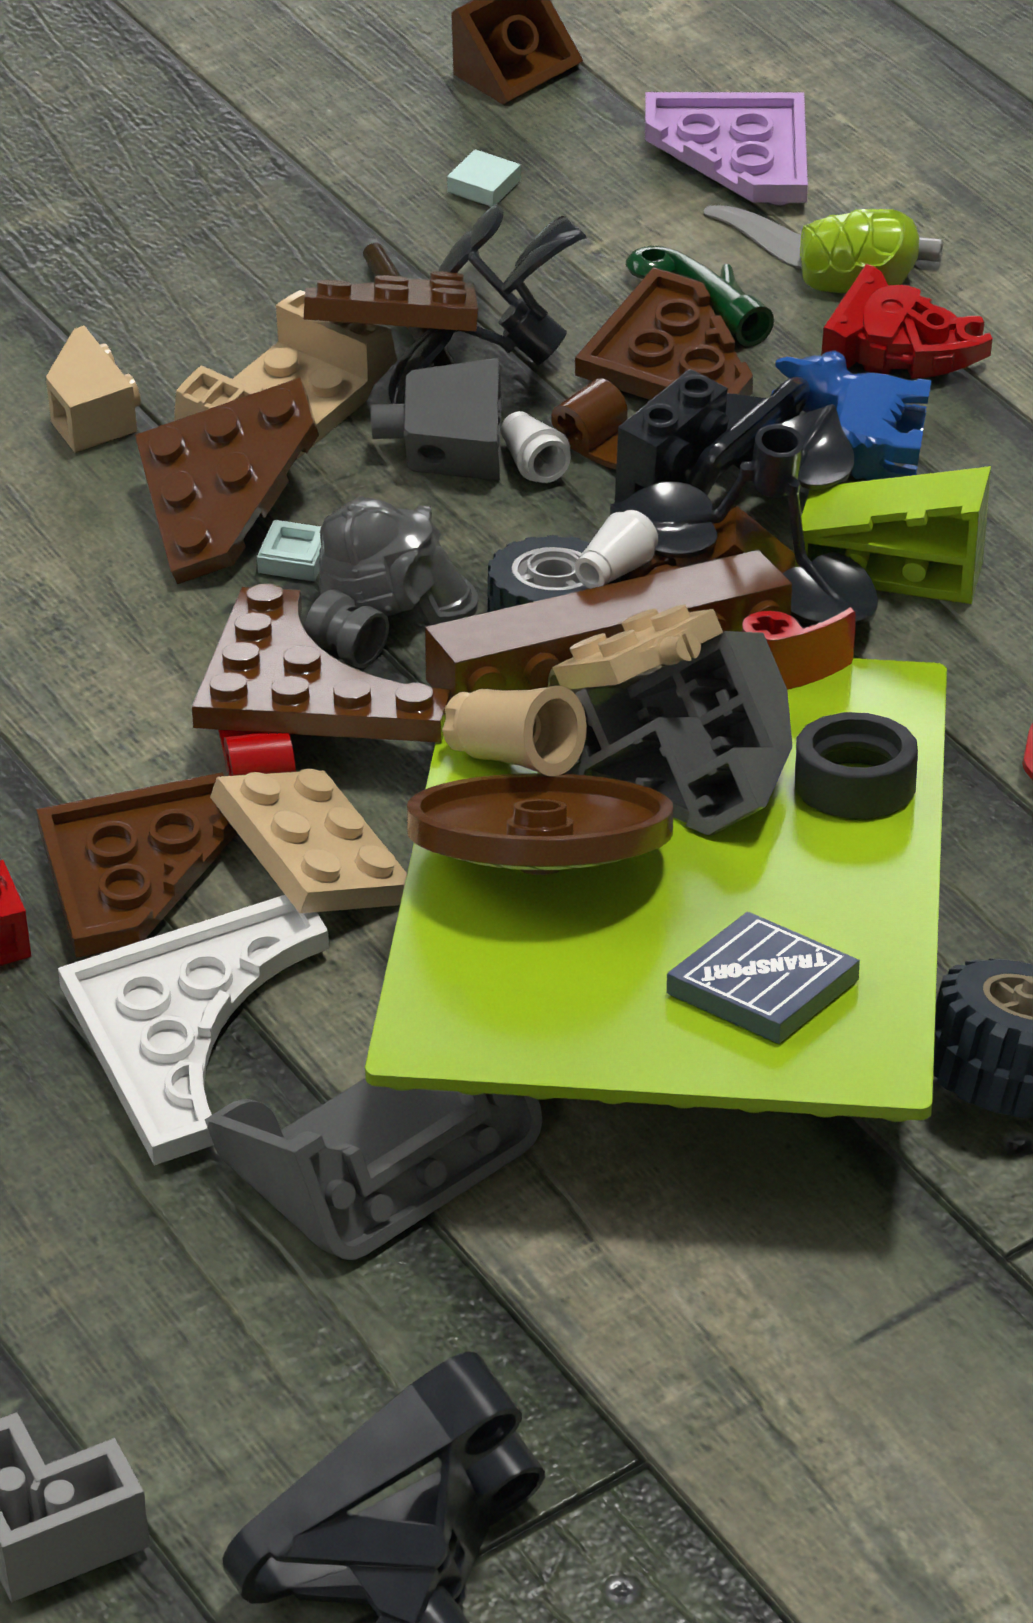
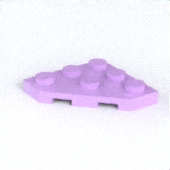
[645,92,808,205]

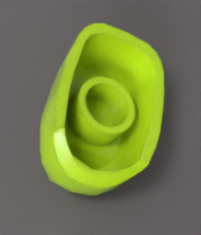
[800,209,919,293]

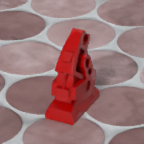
[821,264,993,379]

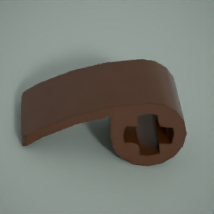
[551,379,628,469]

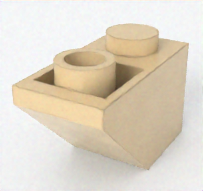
[46,326,141,453]

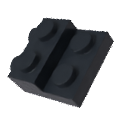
[614,369,729,503]

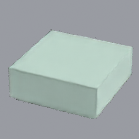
[447,149,521,207]
[257,520,321,582]

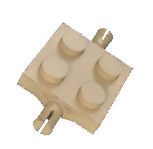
[552,604,723,689]

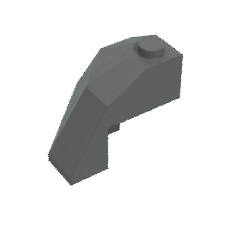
[564,631,793,835]

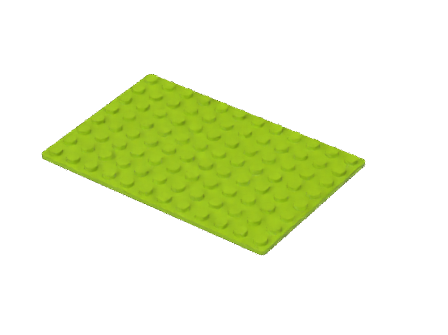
[365,658,947,1122]

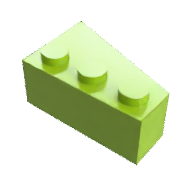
[795,466,991,604]

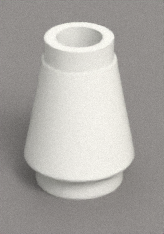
[501,411,571,483]
[574,510,658,589]

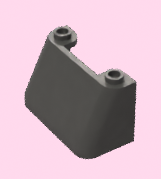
[204,1078,543,1260]

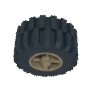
[933,958,1033,1118]

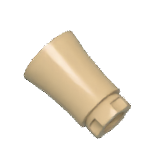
[442,686,587,776]

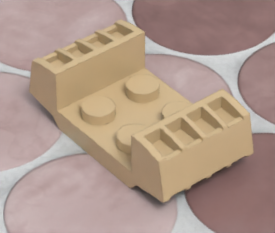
[174,290,397,459]

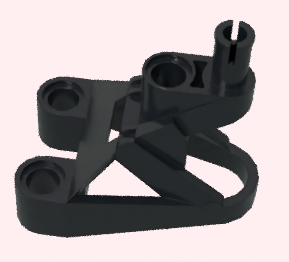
[222,1352,545,1623]

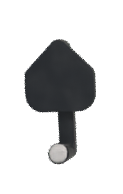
[685,377,810,496]

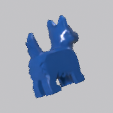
[771,351,931,481]

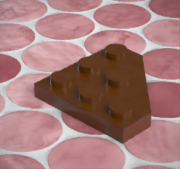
[575,267,753,400]
[303,271,478,331]
[135,377,319,584]
[36,772,237,958]

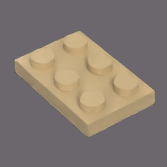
[210,769,407,913]

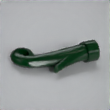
[626,245,774,347]

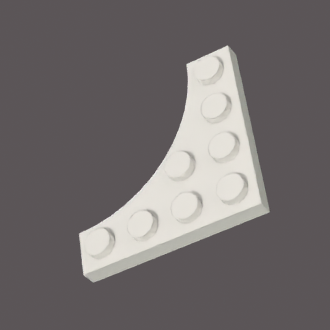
[58,895,329,1165]

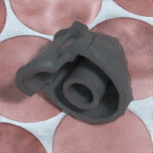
[319,496,479,625]

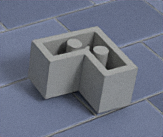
[0,1412,150,1602]

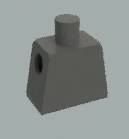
[371,358,502,480]

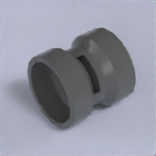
[304,589,389,668]

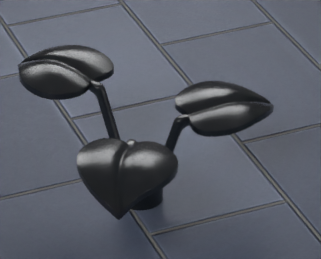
[389,204,587,404]
[610,404,878,626]

